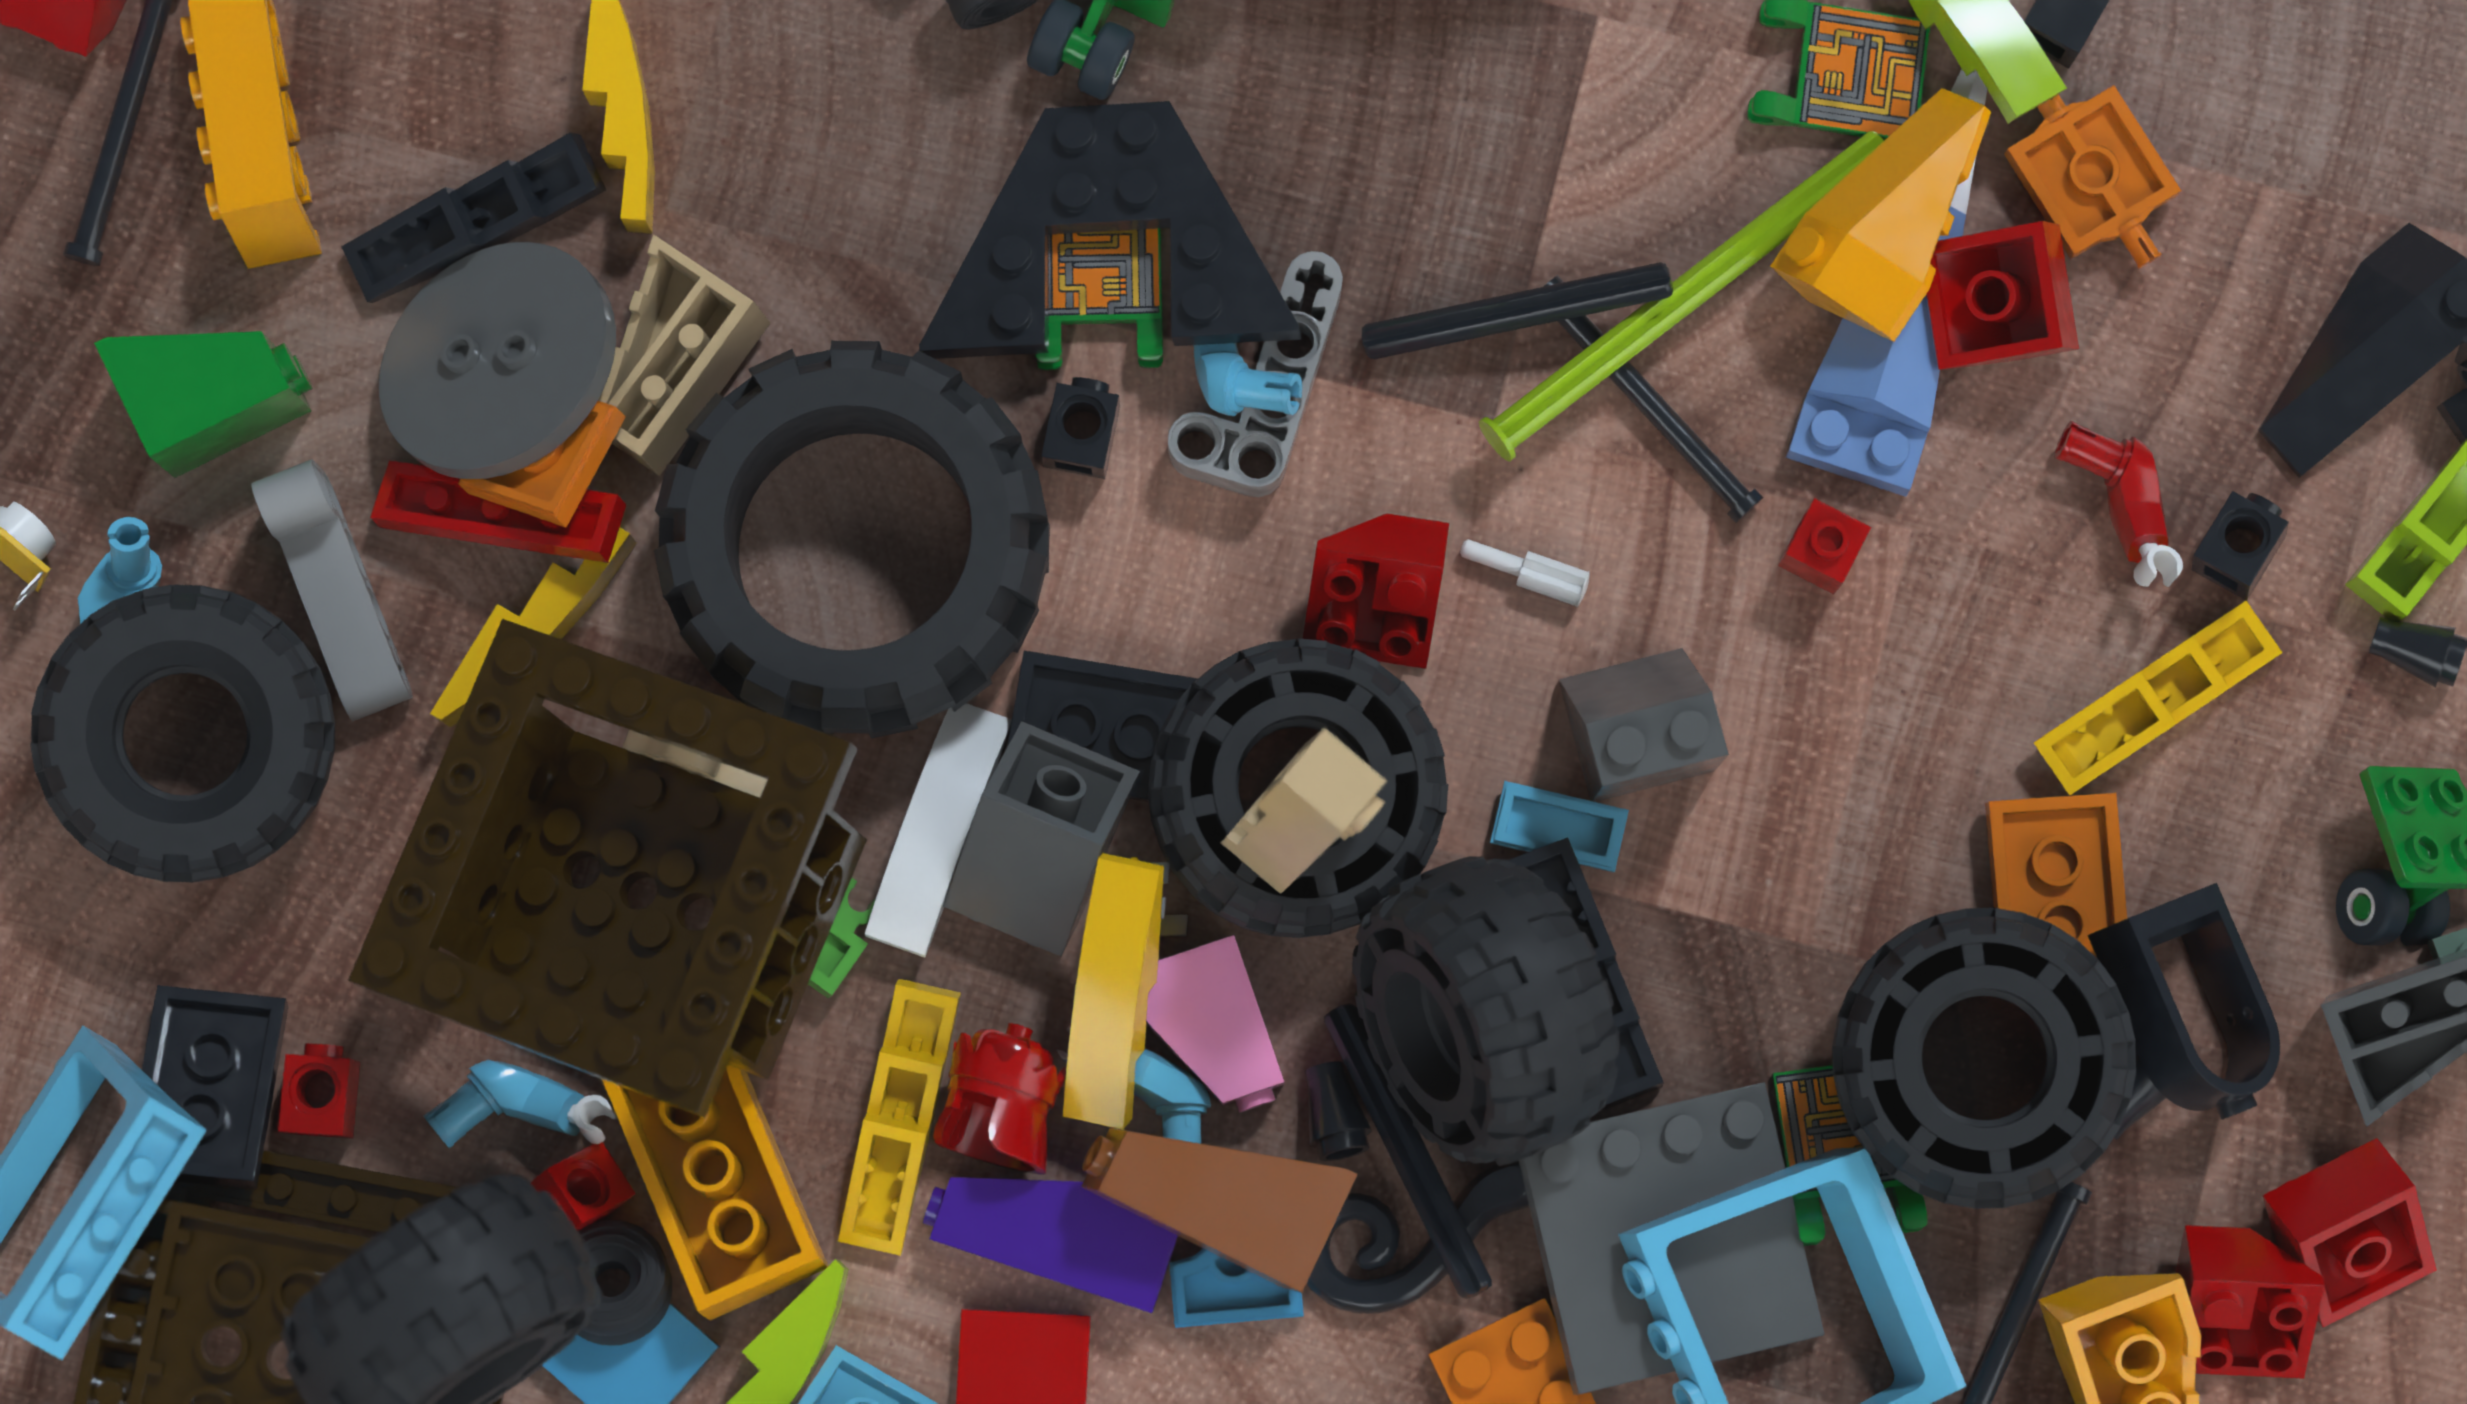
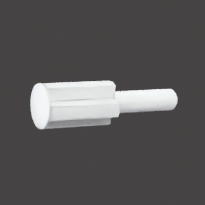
[1460,539,1590,607]

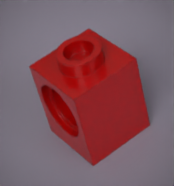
[1777,498,1872,594]
[278,1043,361,1139]
[530,1142,636,1231]

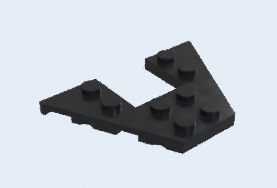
[919,101,1301,359]

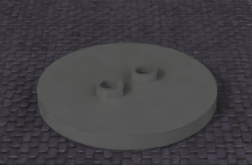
[379,242,616,479]

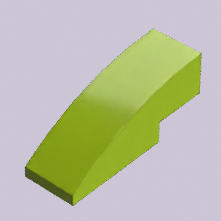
[2345,438,2467,621]
[726,1259,849,1404]

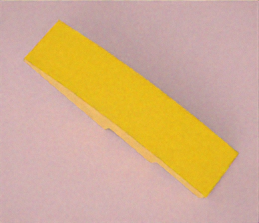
[582,0,655,234]
[430,528,637,727]
[2034,601,2283,796]
[1063,853,1164,1130]
[838,979,961,1256]

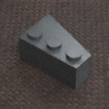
[2321,949,2467,1127]

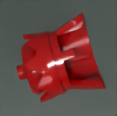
[933,1023,1066,1175]

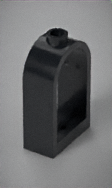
[2087,883,2280,1120]

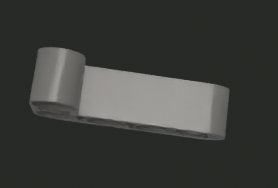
[1168,251,1343,497]
[251,459,413,722]

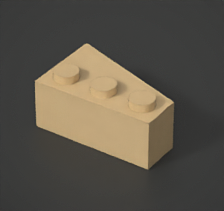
[598,234,770,476]
[1221,728,1386,894]

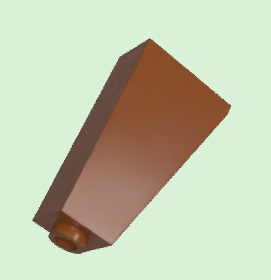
[1081,1128,1358,1293]

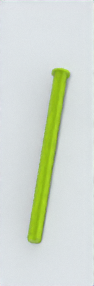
[1479,131,1883,462]

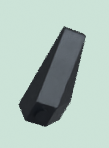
[2258,223,2467,478]

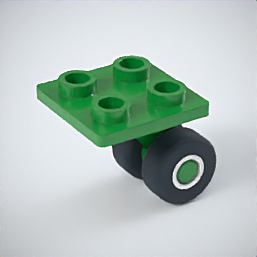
[1027,0,1174,100]
[2336,766,2467,946]

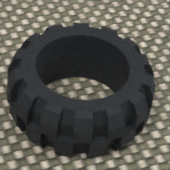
[654,341,1050,739]

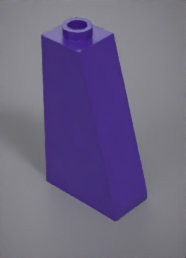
[923,1177,1178,1314]

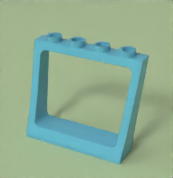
[0,1025,206,1360]
[1618,1147,1966,1404]

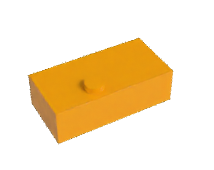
[602,1065,828,1321]

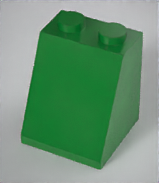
[94,331,313,478]

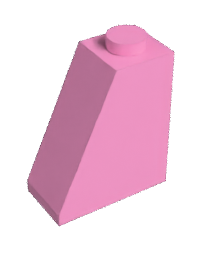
[1146,935,1284,1113]

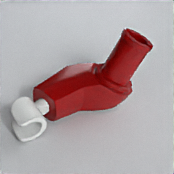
[2054,421,2183,587]

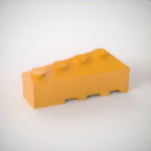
[180,0,322,269]

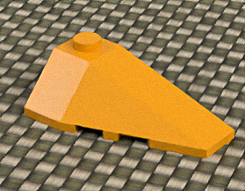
[1770,88,1991,342]
[2038,1273,2201,1404]

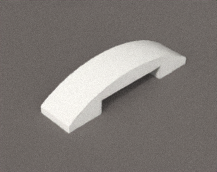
[865,703,1012,958]

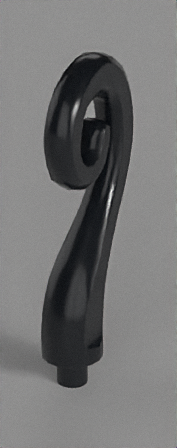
[1306,1160,1529,1314]

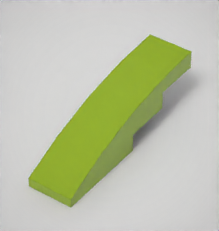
[1908,0,2067,123]

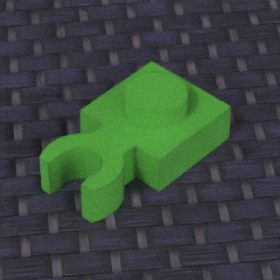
[808,878,876,998]

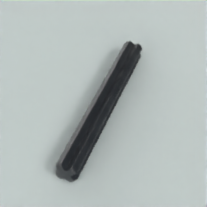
[1362,262,1673,360]
[1324,1003,1492,1299]

